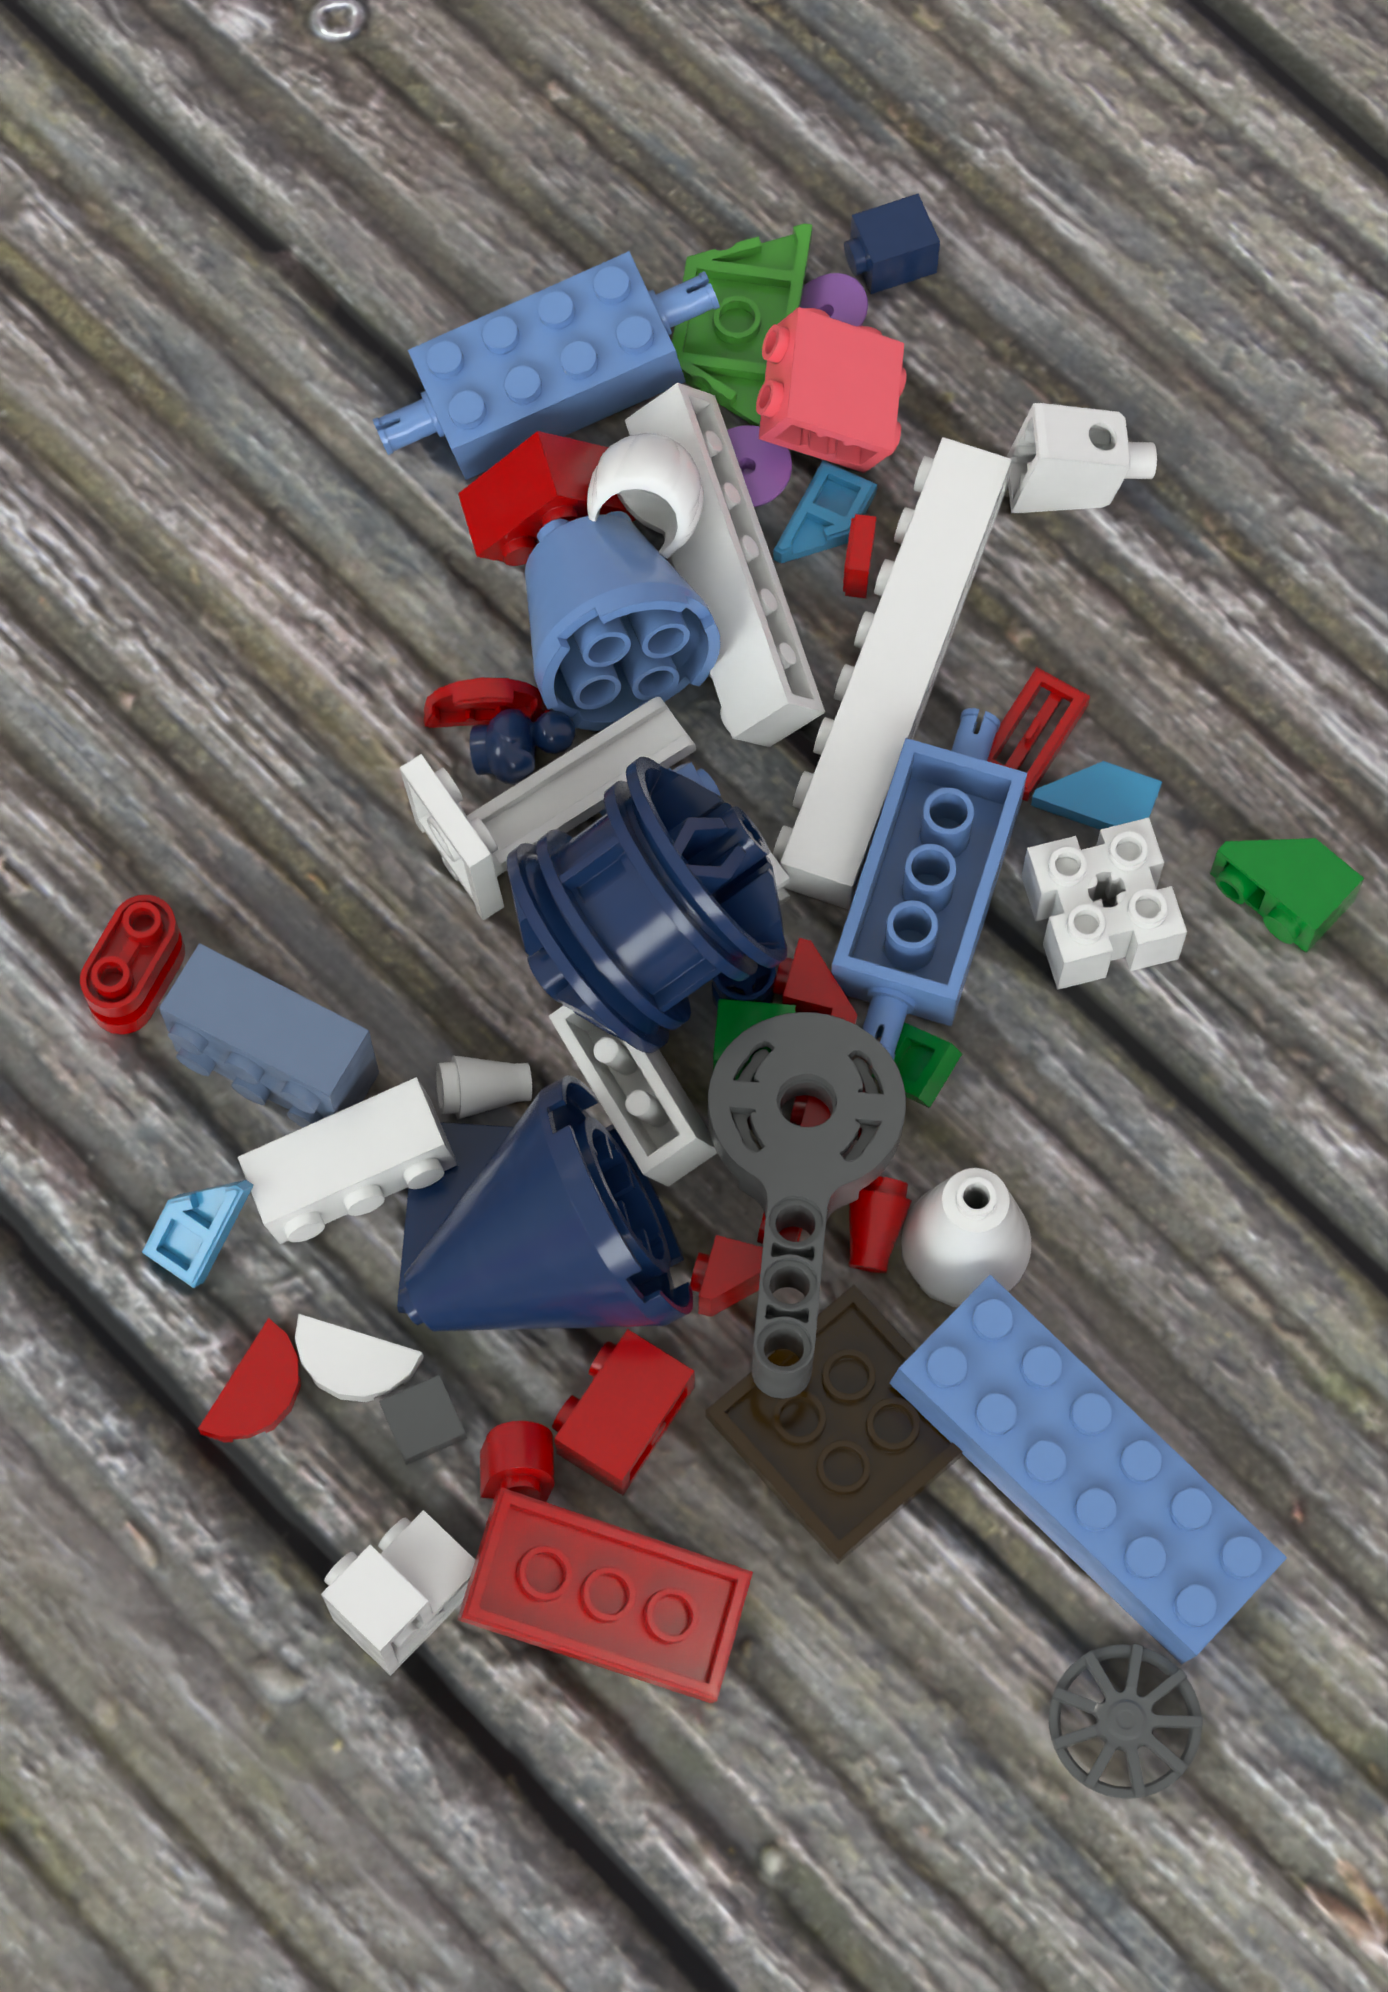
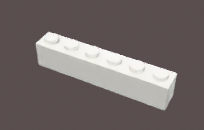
[625,383,825,747]

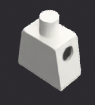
[1007,403,1157,513]

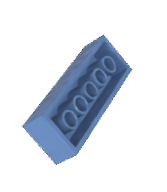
[890,1275,1287,1665]

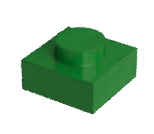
[871,1022,962,1108]

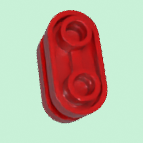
[80,895,185,1035]

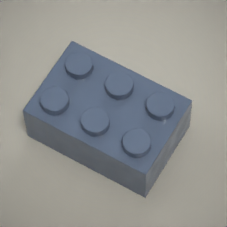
[159,943,379,1128]

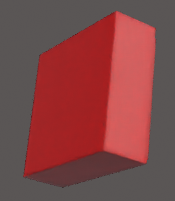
[843,514,876,599]

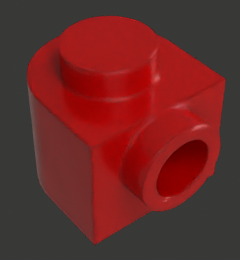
[480,1421,554,1502]

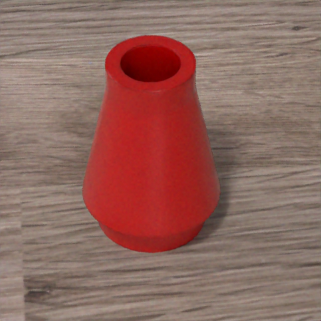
[848,1176,912,1273]

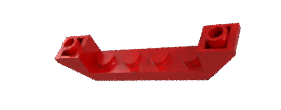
[690,938,858,1317]

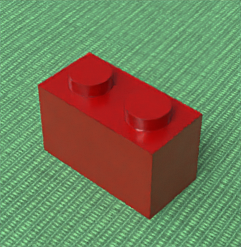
[552,1329,695,1496]

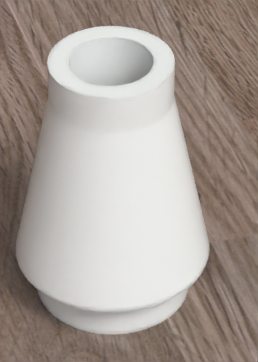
[436,1055,532,1119]

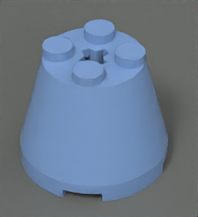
[525,511,720,731]

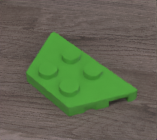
[672,224,812,427]

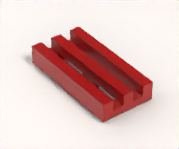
[987,667,1090,802]

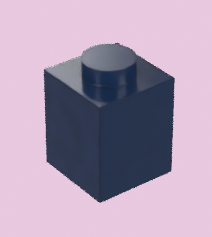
[844,193,940,294]

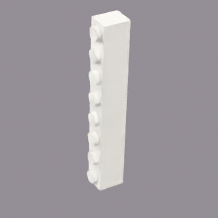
[773,437,1012,910]

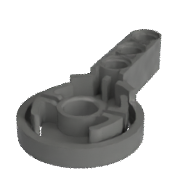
[707,1012,906,1399]

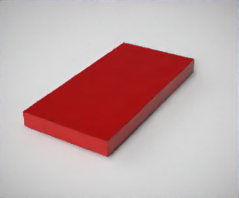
[457,1487,753,1703]

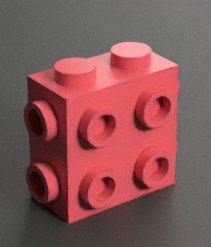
[756,307,907,473]

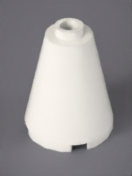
[901,1168,1031,1307]

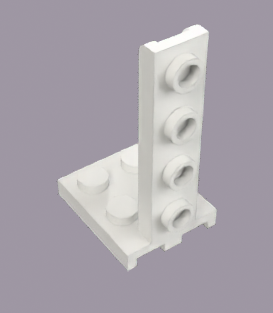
[399,697,696,920]

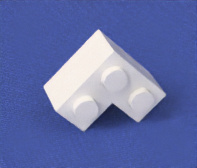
[321,1510,475,1676]

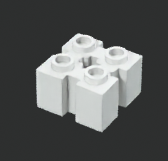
[1021,818,1187,990]

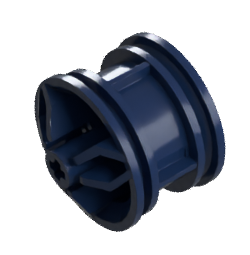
[507,757,788,1053]

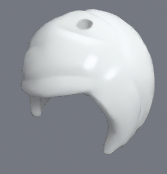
[587,433,704,559]

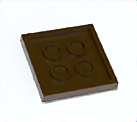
[705,1284,963,1565]

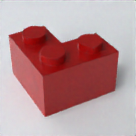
[458,431,636,566]

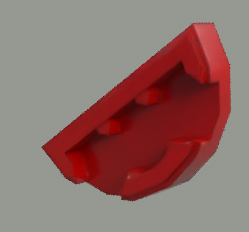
[424,677,547,728]
[198,1318,301,1442]

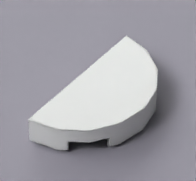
[295,1314,424,1402]

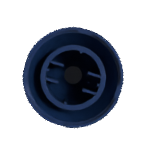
[399,1075,693,1332]

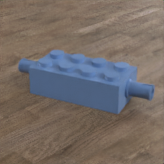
[372,251,720,480]
[831,708,1027,1060]

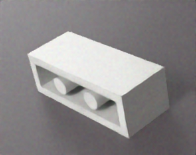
[549,1005,717,1187]
[238,1077,458,1244]

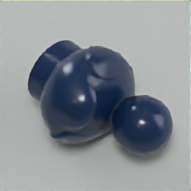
[469,709,576,786]

